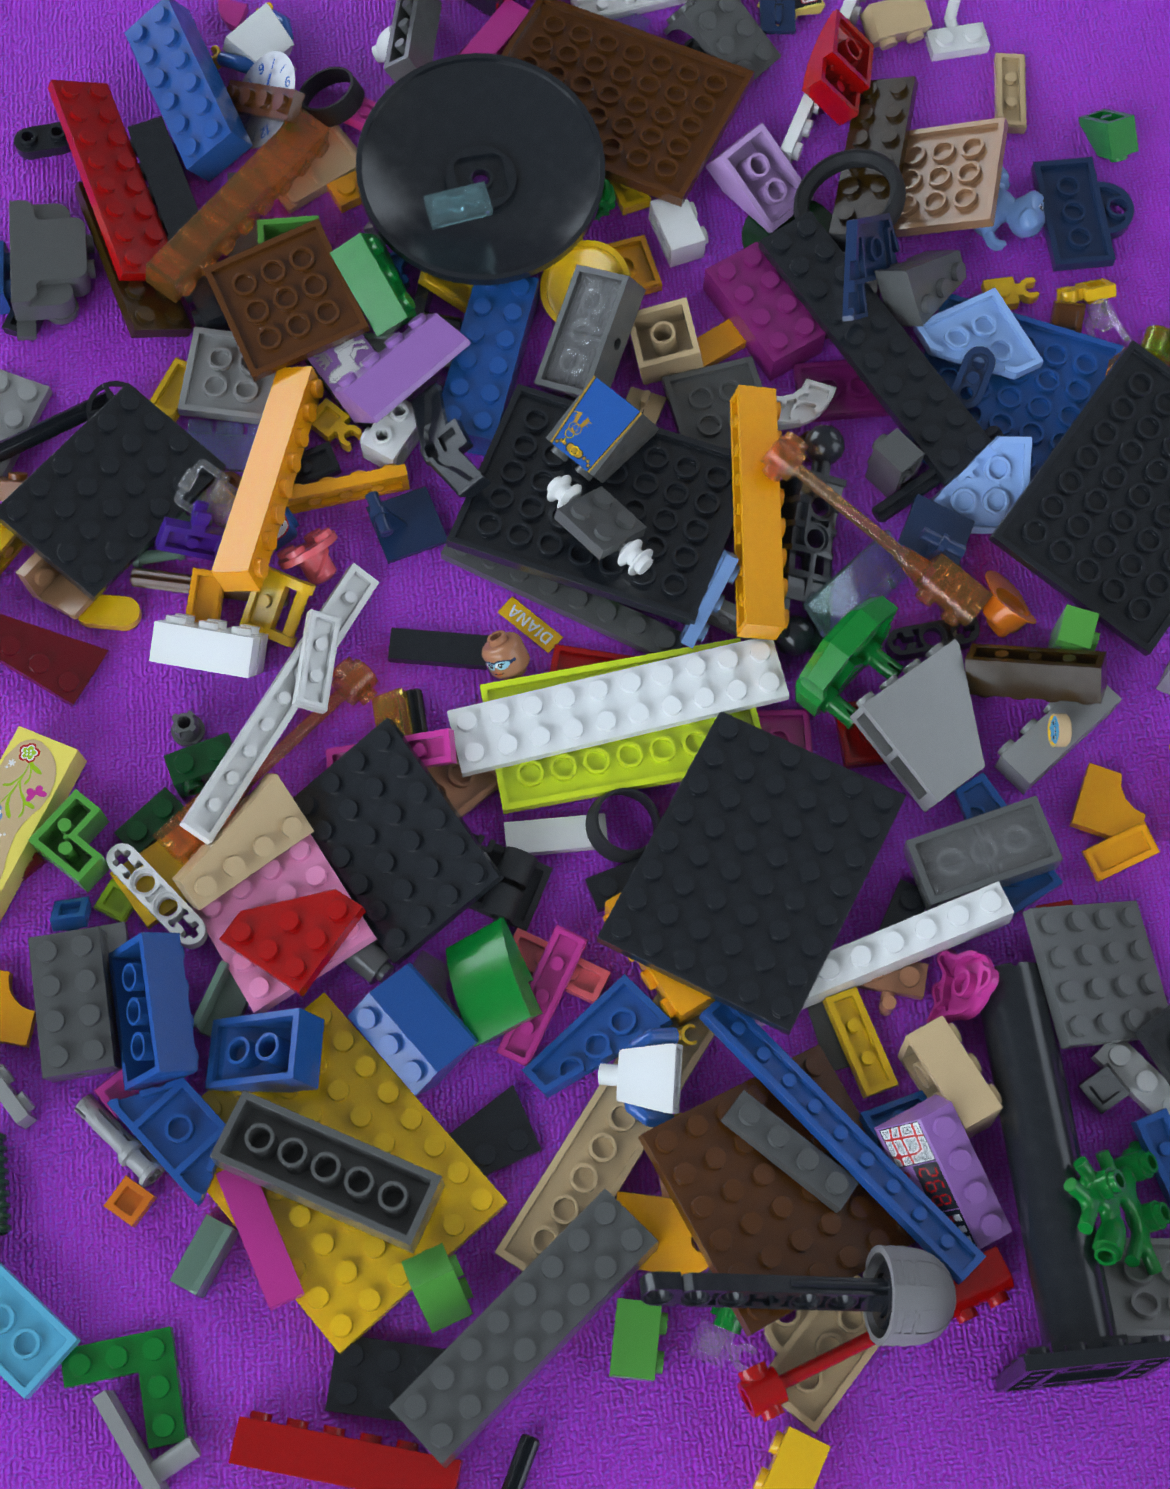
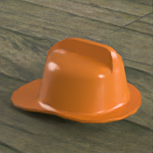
[982,570,1036,638]

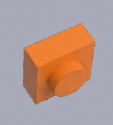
[103,1176,157,1228]

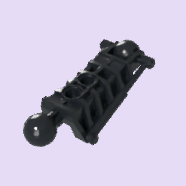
[773,425,847,657]

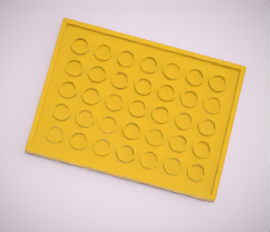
[201,992,508,1354]

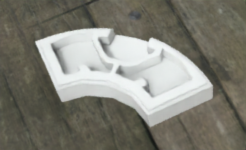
[776,379,837,430]

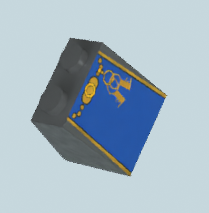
[546,376,659,483]

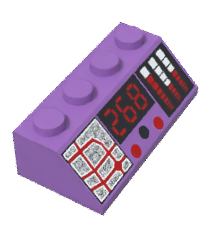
[874,1094,1012,1249]

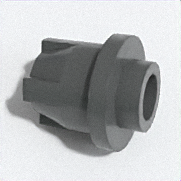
[171,710,205,747]

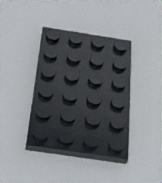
[0,383,226,602]
[293,718,504,965]

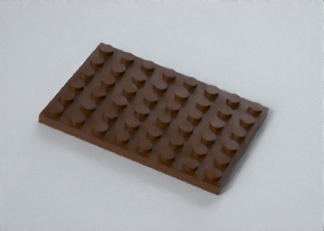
[501,0,755,207]

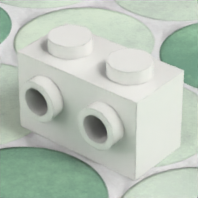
[360,400,419,467]

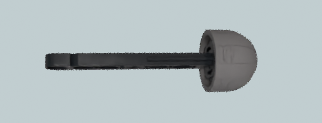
[640,1245,956,1347]

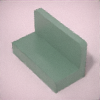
[193,960,249,1038]
[169,1214,239,1299]

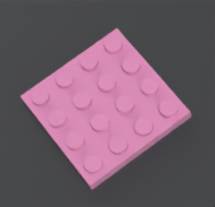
[193,834,377,1014]

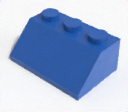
[347,963,479,1096]

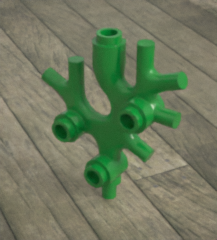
[1064,1141,1170,1275]

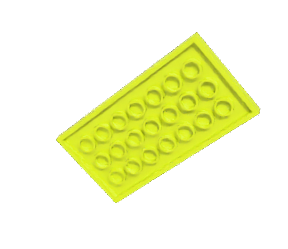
[480,638,761,814]

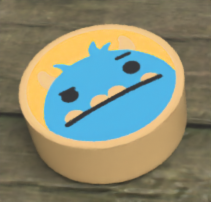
[1047,713,1072,747]

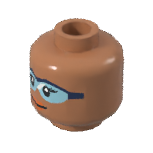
[482,630,530,680]

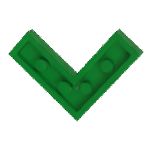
[61,1327,188,1449]

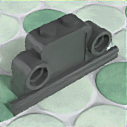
[9,200,97,341]

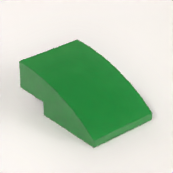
[446,917,543,1047]

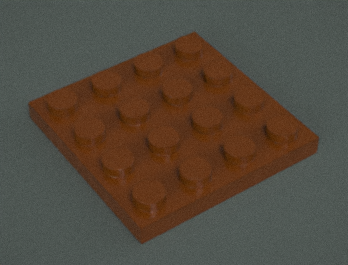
[203,218,370,382]

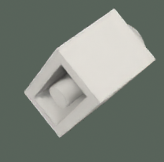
[649,198,709,268]

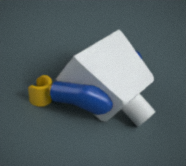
[211,2,296,74]
[598,1024,698,1128]

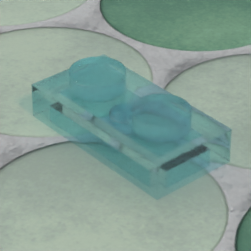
[423,181,493,230]

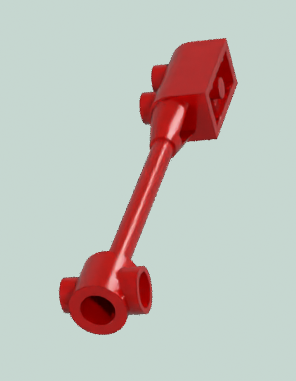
[737,1246,1014,1422]

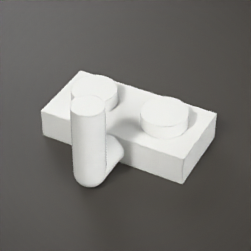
[924,0,990,62]

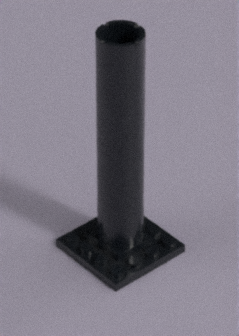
[980,962,1170,1393]

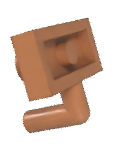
[857,962,928,1016]

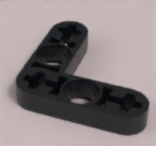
[885,563,980,661]

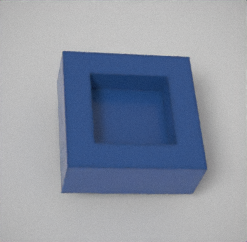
[50,896,92,932]

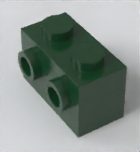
[163,732,233,799]

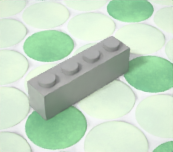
[994,685,1122,794]

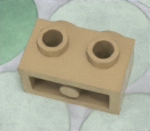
[860,0,933,50]

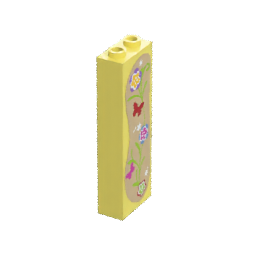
[0,726,87,922]

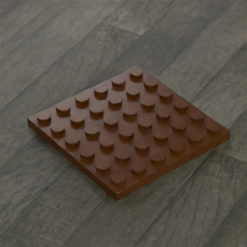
[638,1044,916,1337]

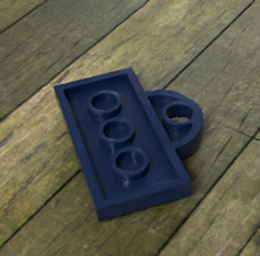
[1031,157,1134,272]

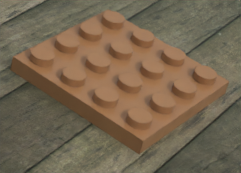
[893,117,1009,237]

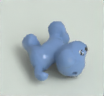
[974,166,1045,251]

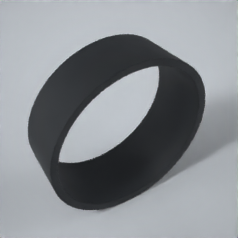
[299,67,364,128]
[585,788,660,863]

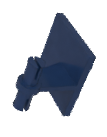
[365,486,447,564]
[894,494,975,578]

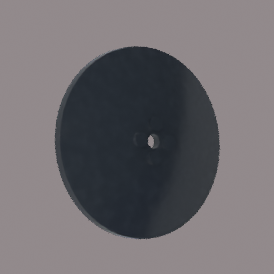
[356,53,605,285]

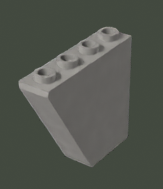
[850,639,985,813]

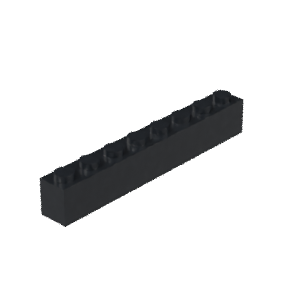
[127,116,231,331]

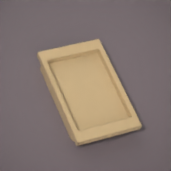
[256,125,357,214]

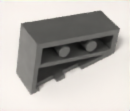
[874,250,967,326]

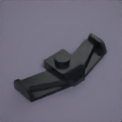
[411,382,491,497]

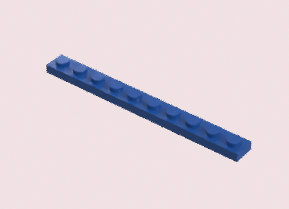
[699,1000,986,1285]

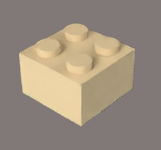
[630,297,704,385]

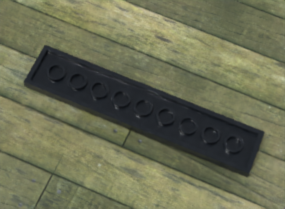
[758,211,992,485]

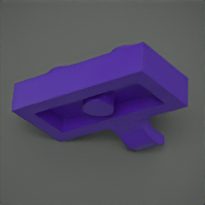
[154,500,225,561]

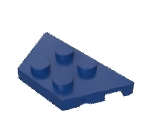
[107,1077,226,1206]

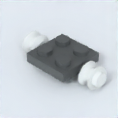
[547,475,653,576]

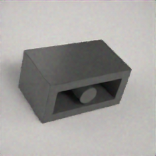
[865,428,925,497]

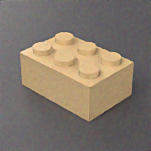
[897,1015,1003,1138]

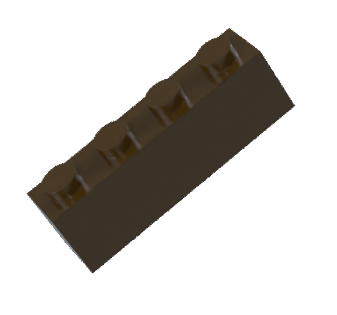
[965,643,1107,705]

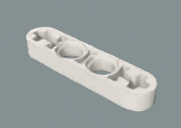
[106,843,208,949]

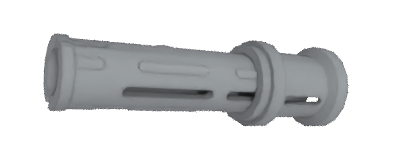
[74,1094,165,1187]

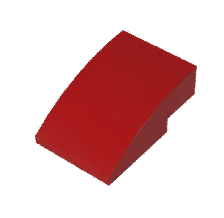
[802,9,874,126]

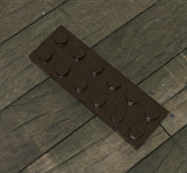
[74,182,192,338]

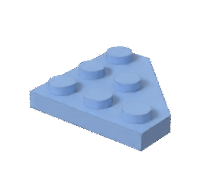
[913,288,1044,380]
[931,436,1032,534]

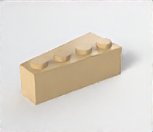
[172,773,314,910]

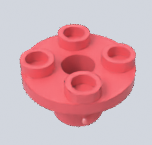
[276,527,338,585]

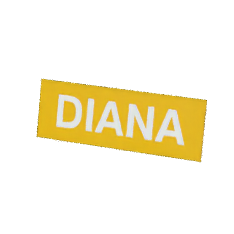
[498,597,563,653]

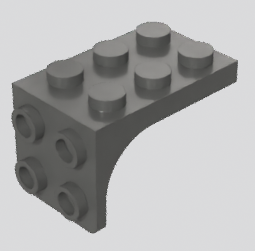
[663,0,781,81]

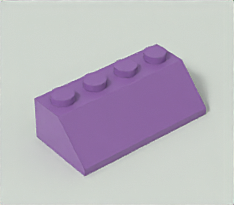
[332,313,471,423]

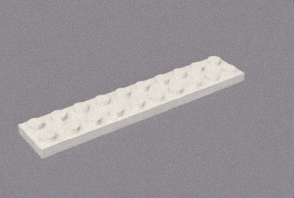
[447,638,790,777]

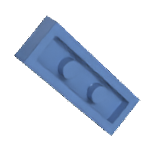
[679,550,740,649]

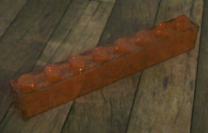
[146,108,330,303]

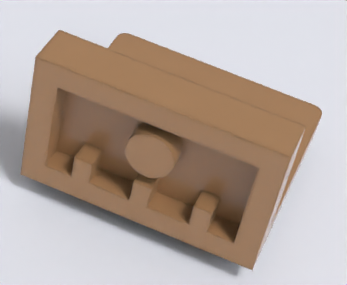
[16,552,93,619]

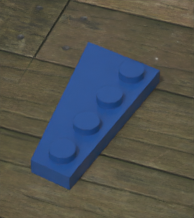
[954,772,1063,916]
[522,974,673,1098]

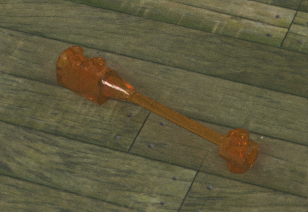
[760,431,993,627]
[152,656,378,865]

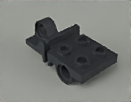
[469,834,553,931]

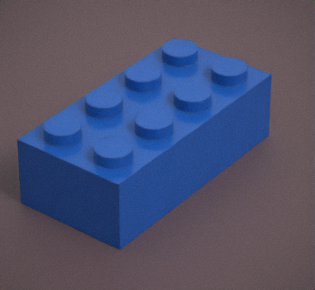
[108,932,199,1091]

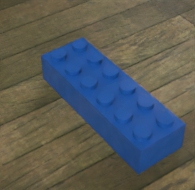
[124,0,253,182]
[442,277,539,456]

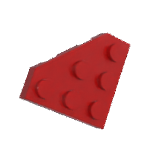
[219,889,366,997]

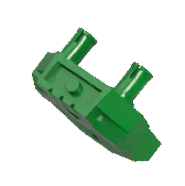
[795,595,904,730]

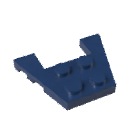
[842,213,900,321]

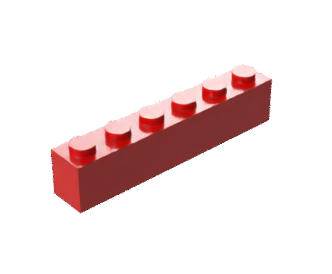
[228,1410,463,1489]

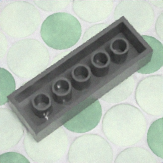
[210,1090,445,1254]

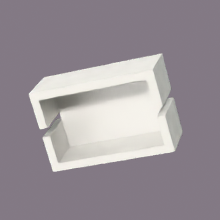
[149,613,269,678]

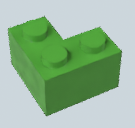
[28,789,110,893]

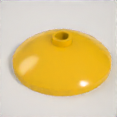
[540,240,631,322]

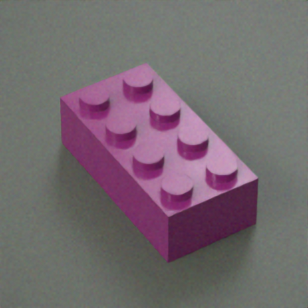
[703,242,826,381]

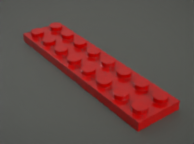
[48,80,181,281]

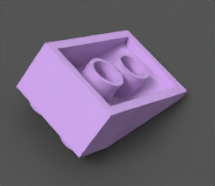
[705,122,814,234]

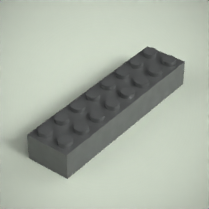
[389,1188,658,1469]

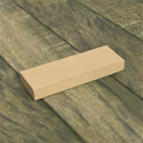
[994,53,1027,134]

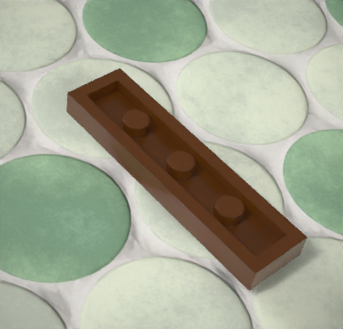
[226,79,305,124]

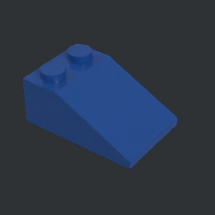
[205,1008,324,1093]

